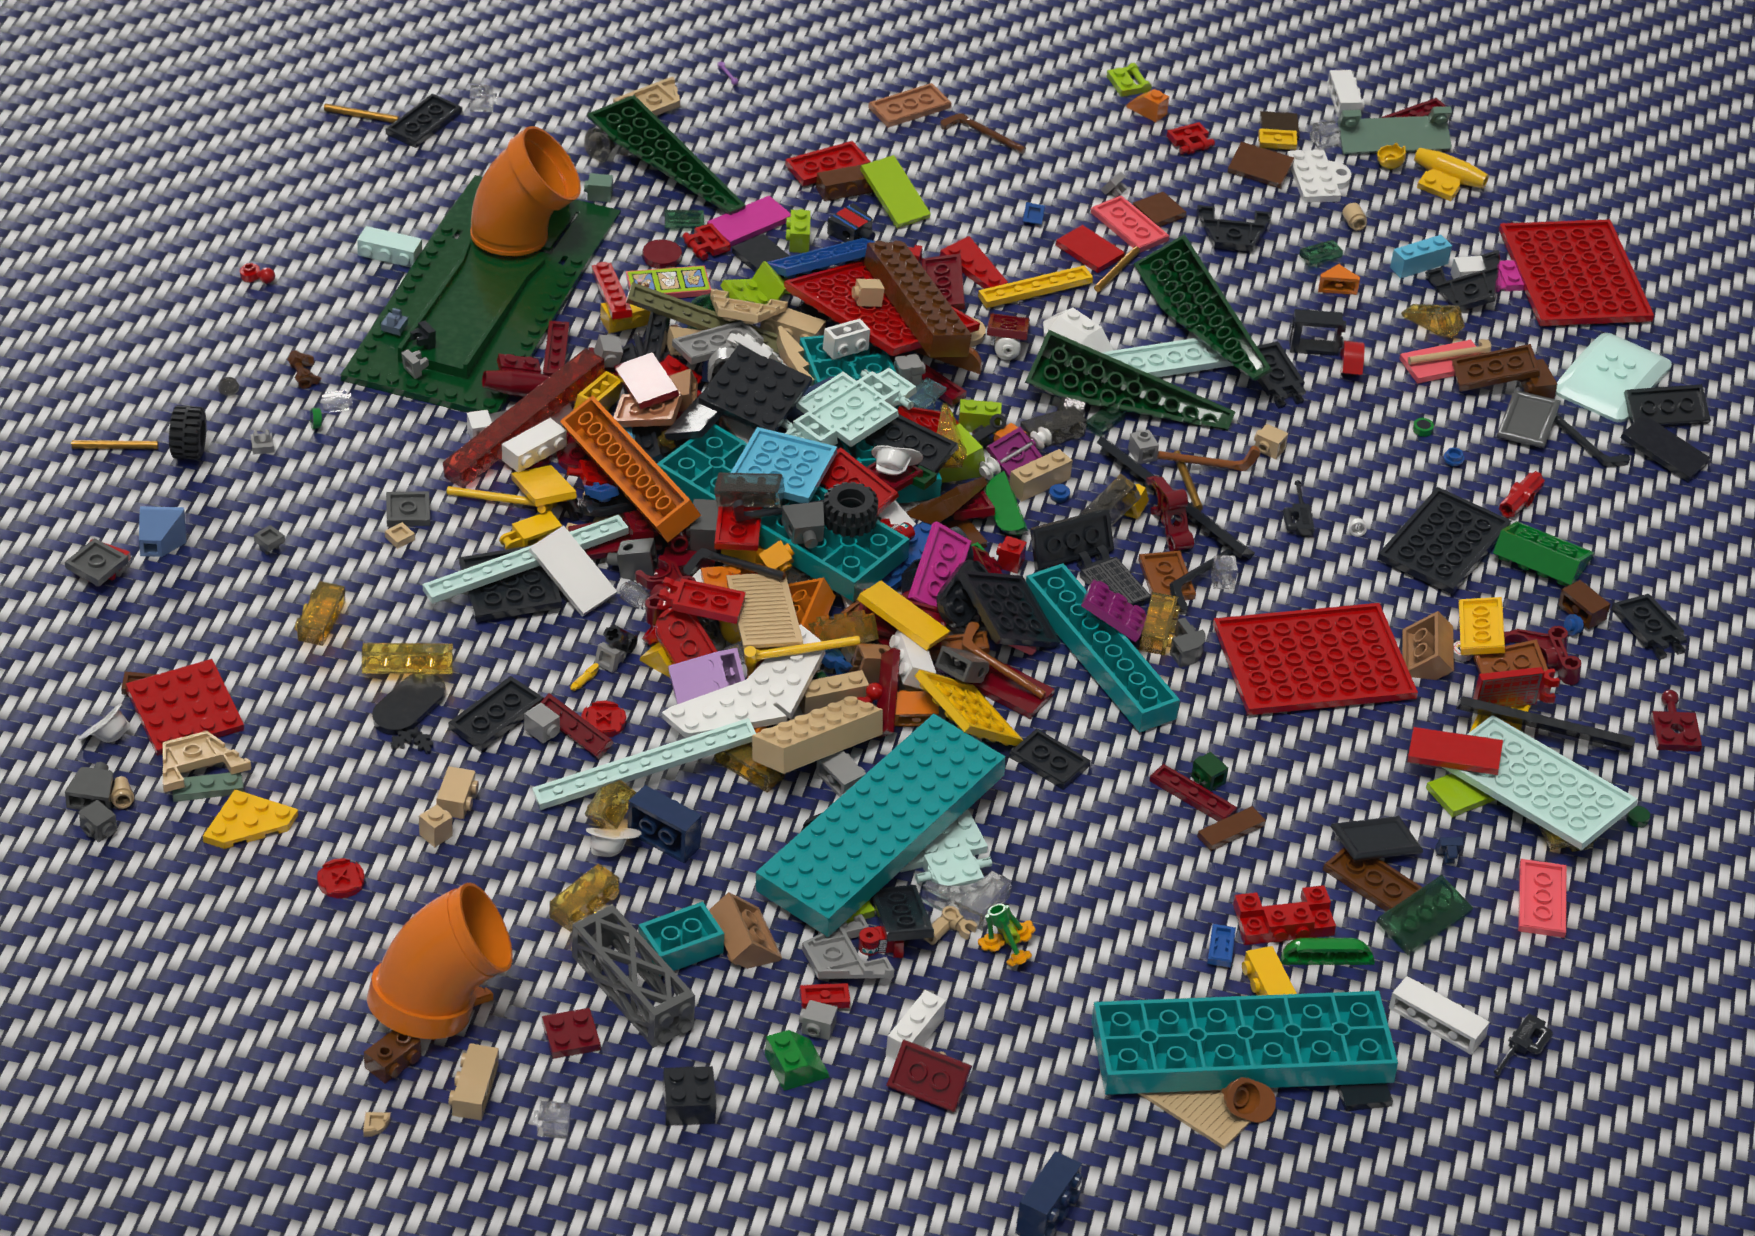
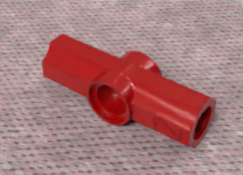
[1499,471,1545,518]

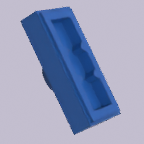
[1207,924,1236,968]

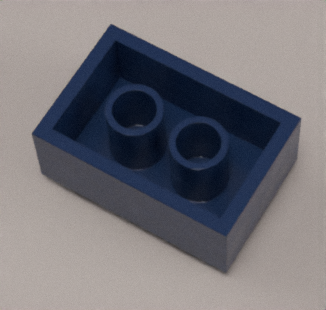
[628,785,702,863]
[1015,1151,1083,1236]

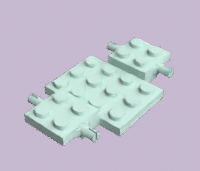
[781,368,917,447]
[900,809,992,894]

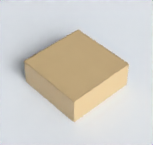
[385,522,415,549]

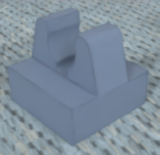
[381,308,408,335]

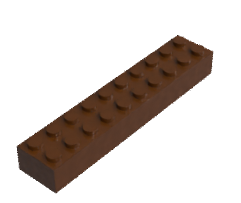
[864,241,972,357]

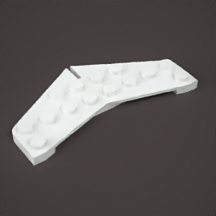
[662,624,825,738]

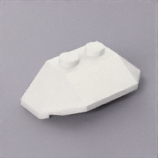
[1043,308,1113,352]

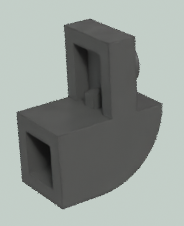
[1170,618,1206,668]

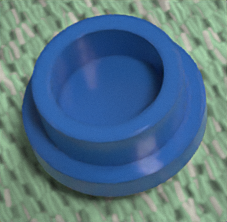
[1443,447,1464,466]
[1049,484,1070,503]
[1564,614,1584,636]

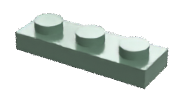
[172,772,244,802]

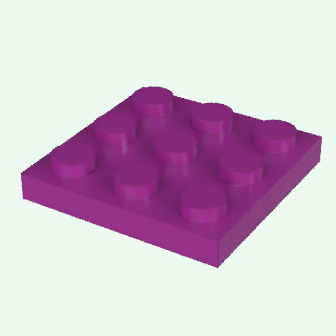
[1081,579,1147,642]

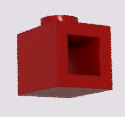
[996,536,1027,574]

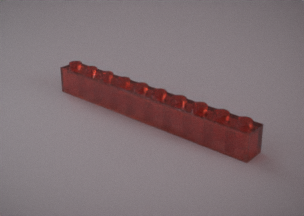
[442,348,605,488]

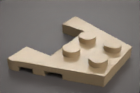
[710,289,788,324]
[163,731,251,793]

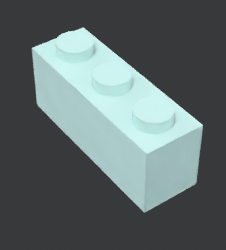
[357,226,422,268]

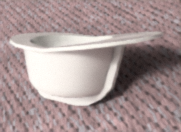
[872,445,923,475]
[78,703,130,743]
[586,828,641,857]

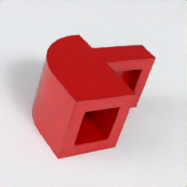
[1340,341,1365,375]

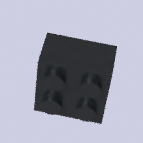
[663,1066,716,1126]

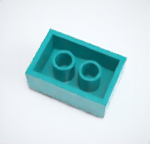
[638,901,725,976]

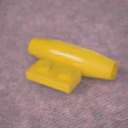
[1414,148,1489,201]

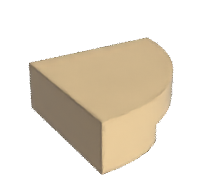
[363,1112,391,1137]

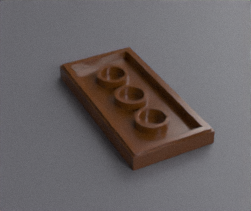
[1452,344,1540,391]
[1323,847,1425,919]

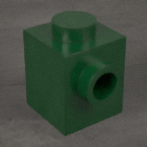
[1191,752,1228,791]

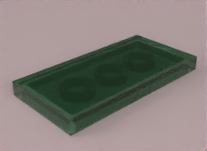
[1376,875,1473,955]

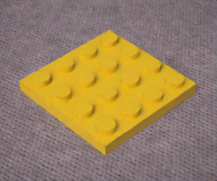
[914,669,1023,746]

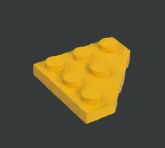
[203,789,298,849]

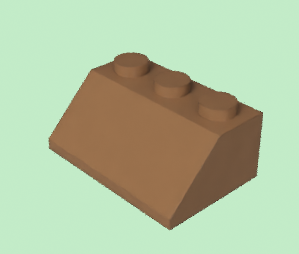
[1403,611,1454,680]
[709,892,782,969]

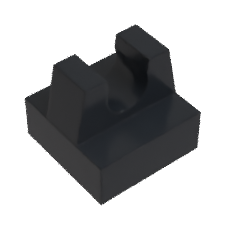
[410,321,436,350]

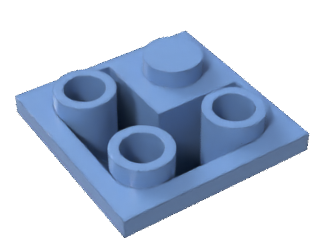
[139,506,187,557]

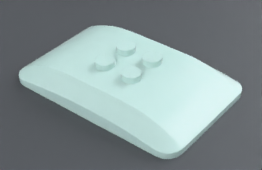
[1556,333,1672,423]

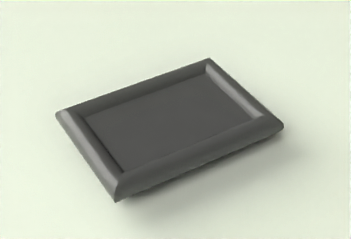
[1497,390,1561,448]

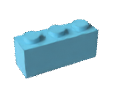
[1390,235,1452,278]

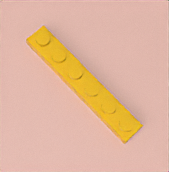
[978,266,1093,308]

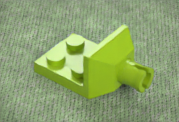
[720,261,790,304]

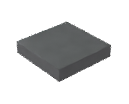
[386,491,430,527]
[65,538,129,586]

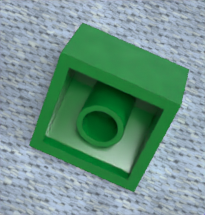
[765,1030,829,1091]

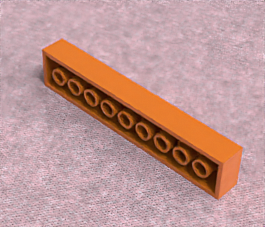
[560,395,701,543]

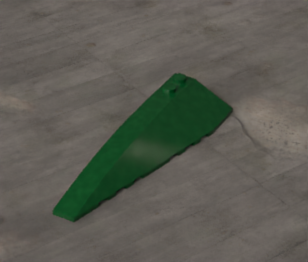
[587,95,746,215]
[1025,330,1235,430]

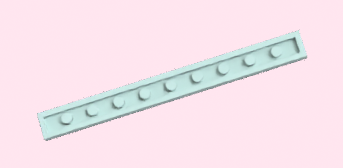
[422,515,629,604]
[532,718,756,810]

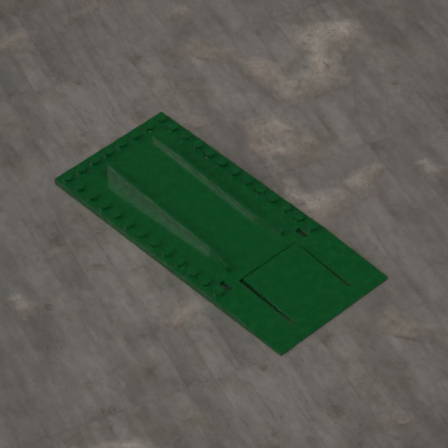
[341,175,621,414]

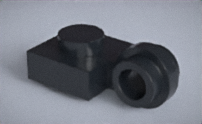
[972,414,1006,443]

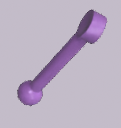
[717,62,739,85]

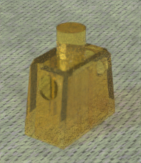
[585,780,637,830]

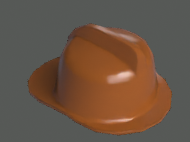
[1221,1077,1276,1123]

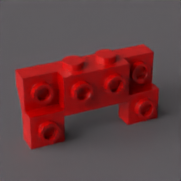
[1233,885,1336,945]

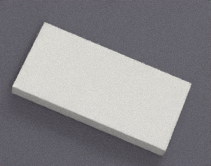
[529,526,617,617]

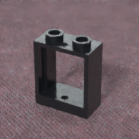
[1289,309,1346,356]

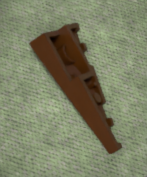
[906,476,988,525]

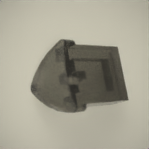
[1054,396,1086,421]

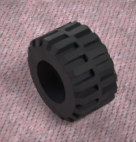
[169,405,207,460]
[824,482,878,537]

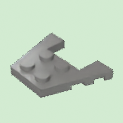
[802,914,894,979]

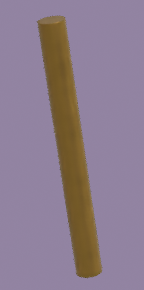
[324,103,399,123]
[1094,247,1140,292]
[72,440,158,449]
[1173,450,1203,511]

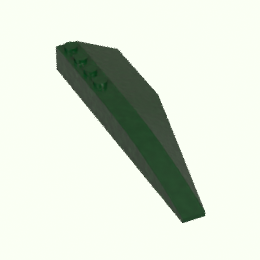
[1134,234,1272,381]

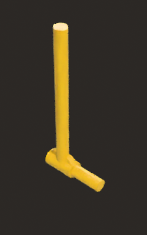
[447,486,558,513]
[744,636,860,676]

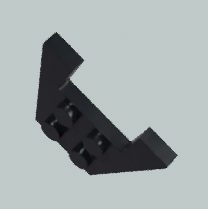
[1197,205,1272,252]
[1425,250,1500,312]

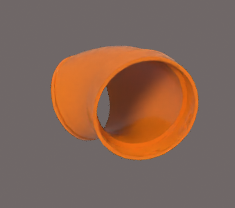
[470,126,581,256]
[367,883,513,1039]

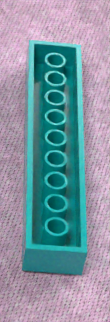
[1026,563,1180,733]

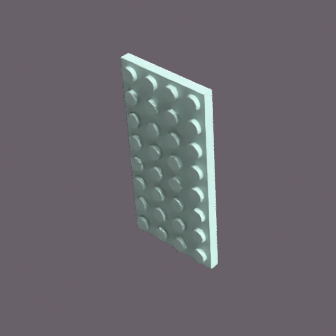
[1442,715,1638,850]

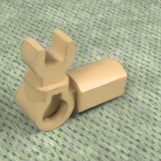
[924,906,978,945]

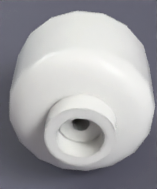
[994,337,1021,360]

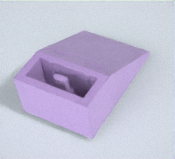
[668,648,745,704]

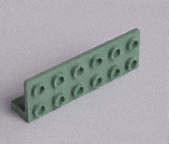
[1337,106,1452,154]

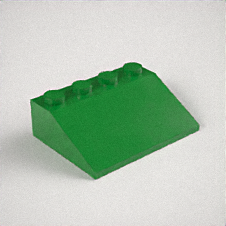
[1493,521,1595,586]

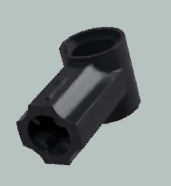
[603,624,638,654]

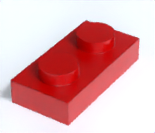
[800,983,850,1009]

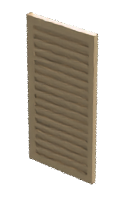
[726,573,803,649]
[1138,1090,1251,1149]

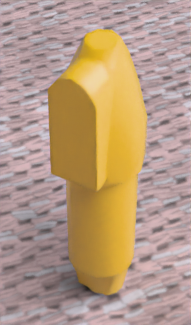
[570,663,599,691]

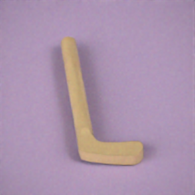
[1408,339,1491,365]

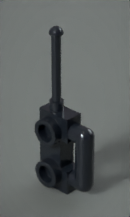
[1283,480,1315,537]
[1494,1013,1553,1075]

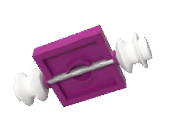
[979,426,1052,482]

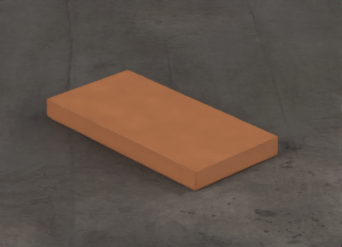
[868,83,952,128]

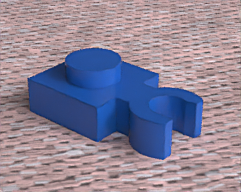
[584,482,619,502]

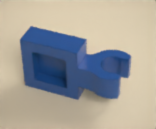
[821,648,852,675]

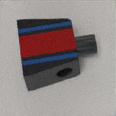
[827,203,876,242]

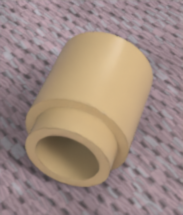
[1342,203,1367,230]

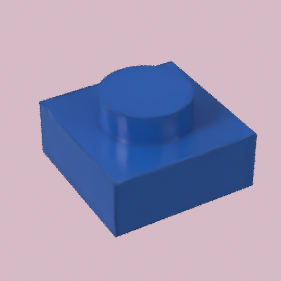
[1023,202,1046,225]

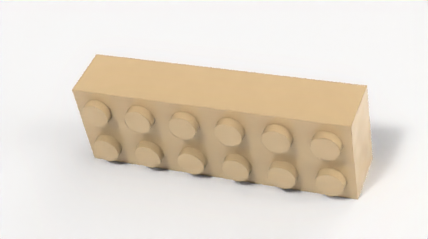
[752,696,883,773]

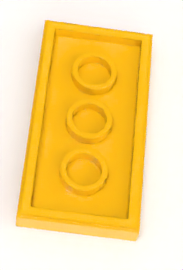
[511,465,577,507]
[857,581,950,650]
[1459,597,1505,655]

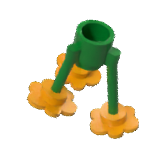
[978,903,1036,966]

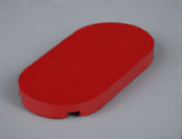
[655,607,718,664]

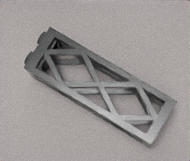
[572,904,695,1048]

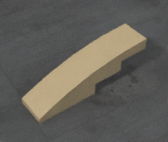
[776,326,814,387]

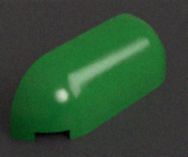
[986,471,1028,536]
[1280,938,1375,965]

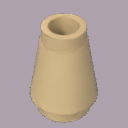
[111,776,134,809]

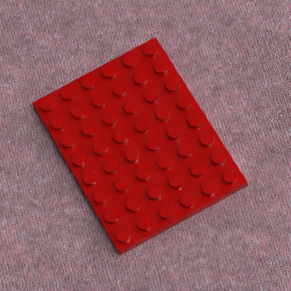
[1499,219,1654,326]
[784,259,980,356]
[1213,603,1418,715]

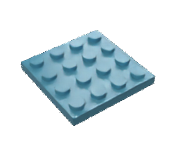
[727,427,837,503]

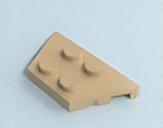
[613,76,680,116]

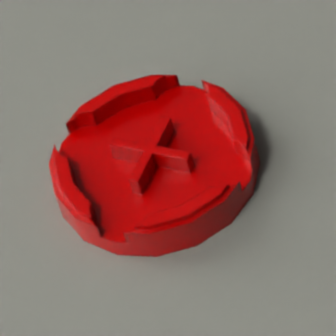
[581,701,626,737]
[317,858,365,899]

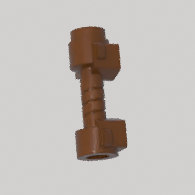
[287,350,322,389]

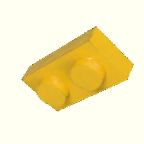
[1258,129,1297,150]

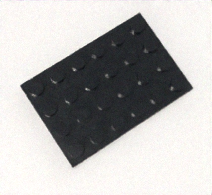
[1377,487,1511,594]

